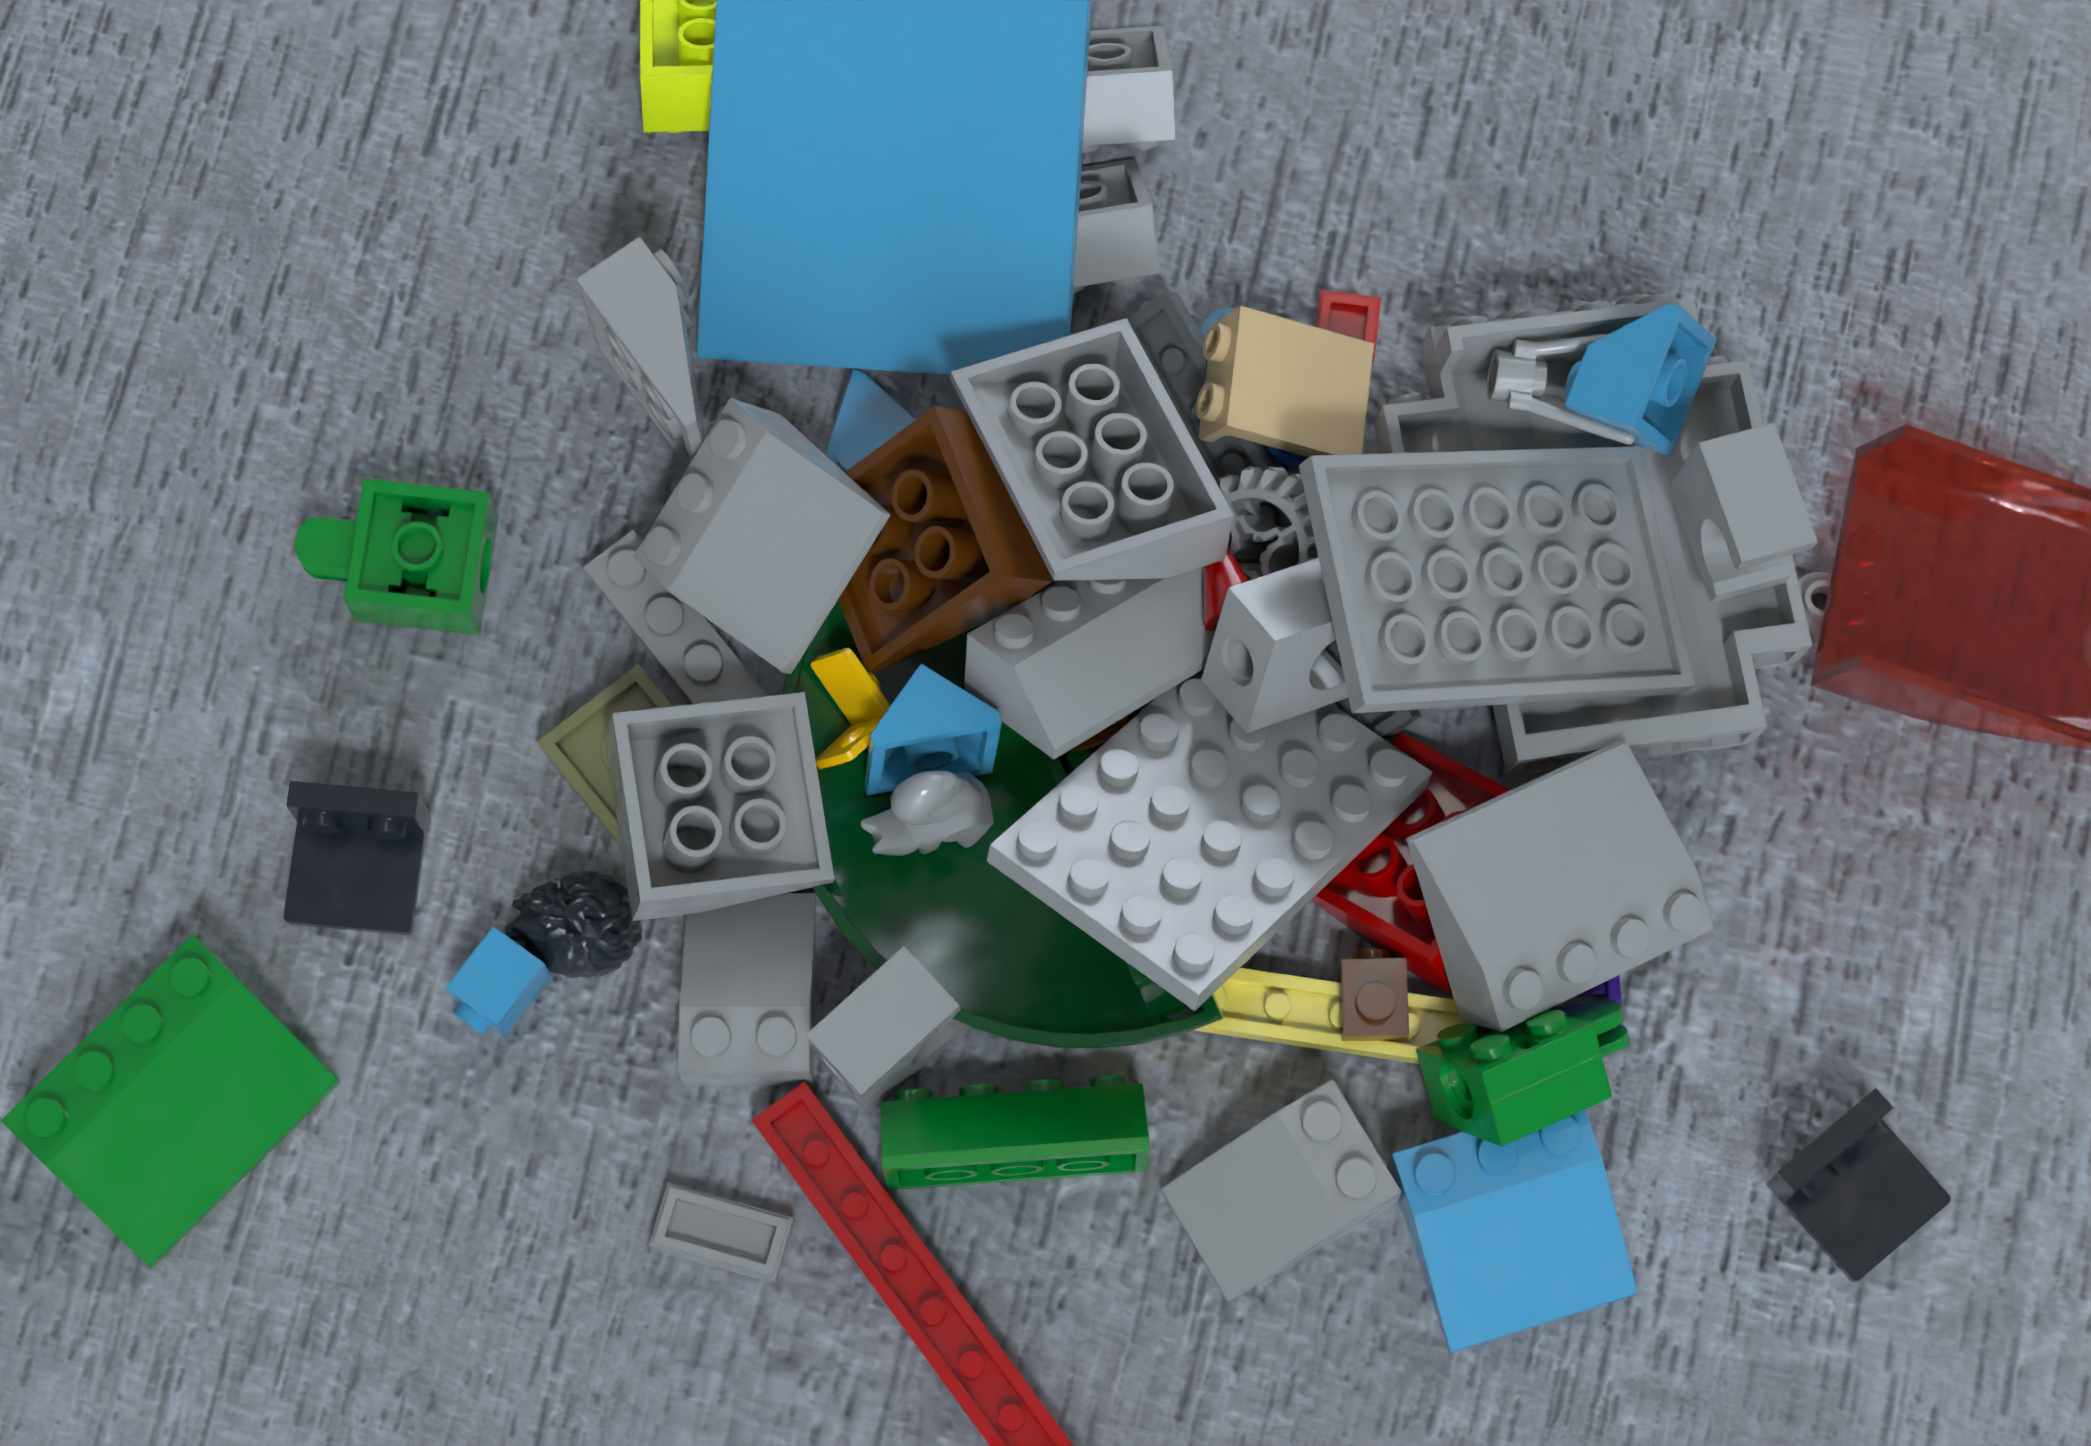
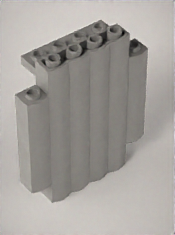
[1374,294,1812,776]

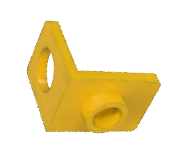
[811,648,891,769]

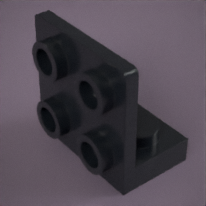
[284,781,429,935]
[1765,1088,1951,1282]

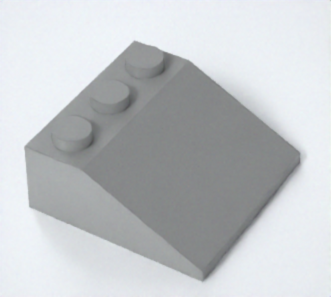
[576,236,705,469]
[633,398,891,674]
[605,692,835,921]

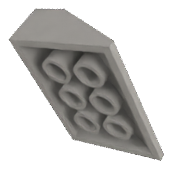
[950,318,1234,581]
[1406,740,1714,1032]

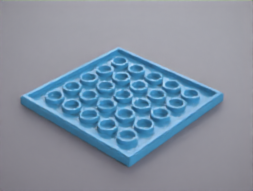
[696,0,1092,375]

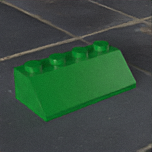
[880,1075,1150,1191]

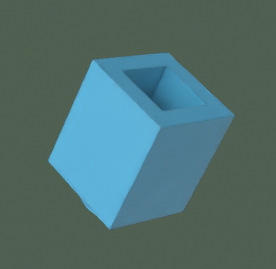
[445,926,552,1039]

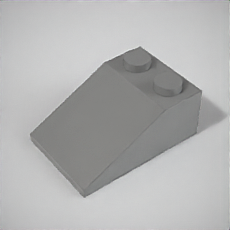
[678,893,816,1086]
[1161,1079,1401,1303]

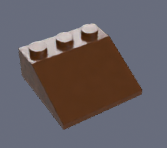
[838,406,1052,673]

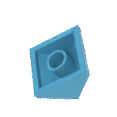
[864,664,1002,796]

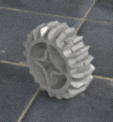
[1202,467,1319,580]

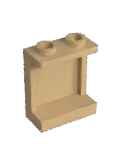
[1196,306,1374,457]

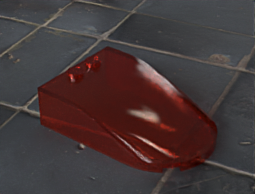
[1810,424,2091,750]

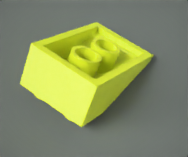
[640,0,717,133]

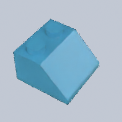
[1565,303,1717,457]

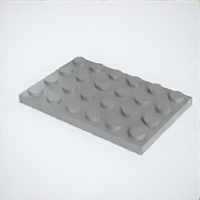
[1299,446,1695,713]
[987,669,1432,1011]

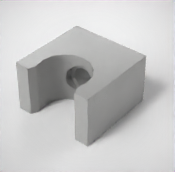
[1669,423,1818,603]
[1201,558,1349,733]
[806,946,966,1116]

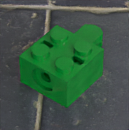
[295,478,499,636]
[1416,1000,1630,1147]

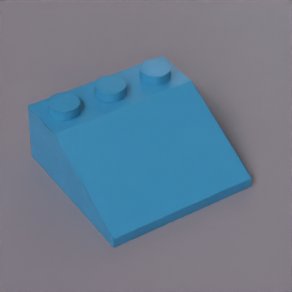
[1387,1110,1638,1354]

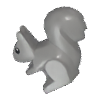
[861,771,994,856]

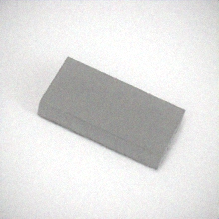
[649,1183,795,1284]

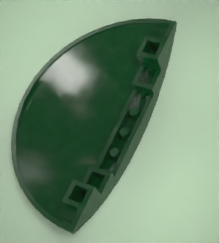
[782,589,1223,1049]

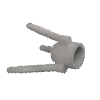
[1487,334,1635,445]

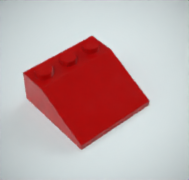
[1311,733,1510,996]

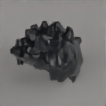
[505,871,642,978]

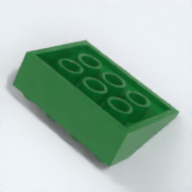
[0,934,340,1269]

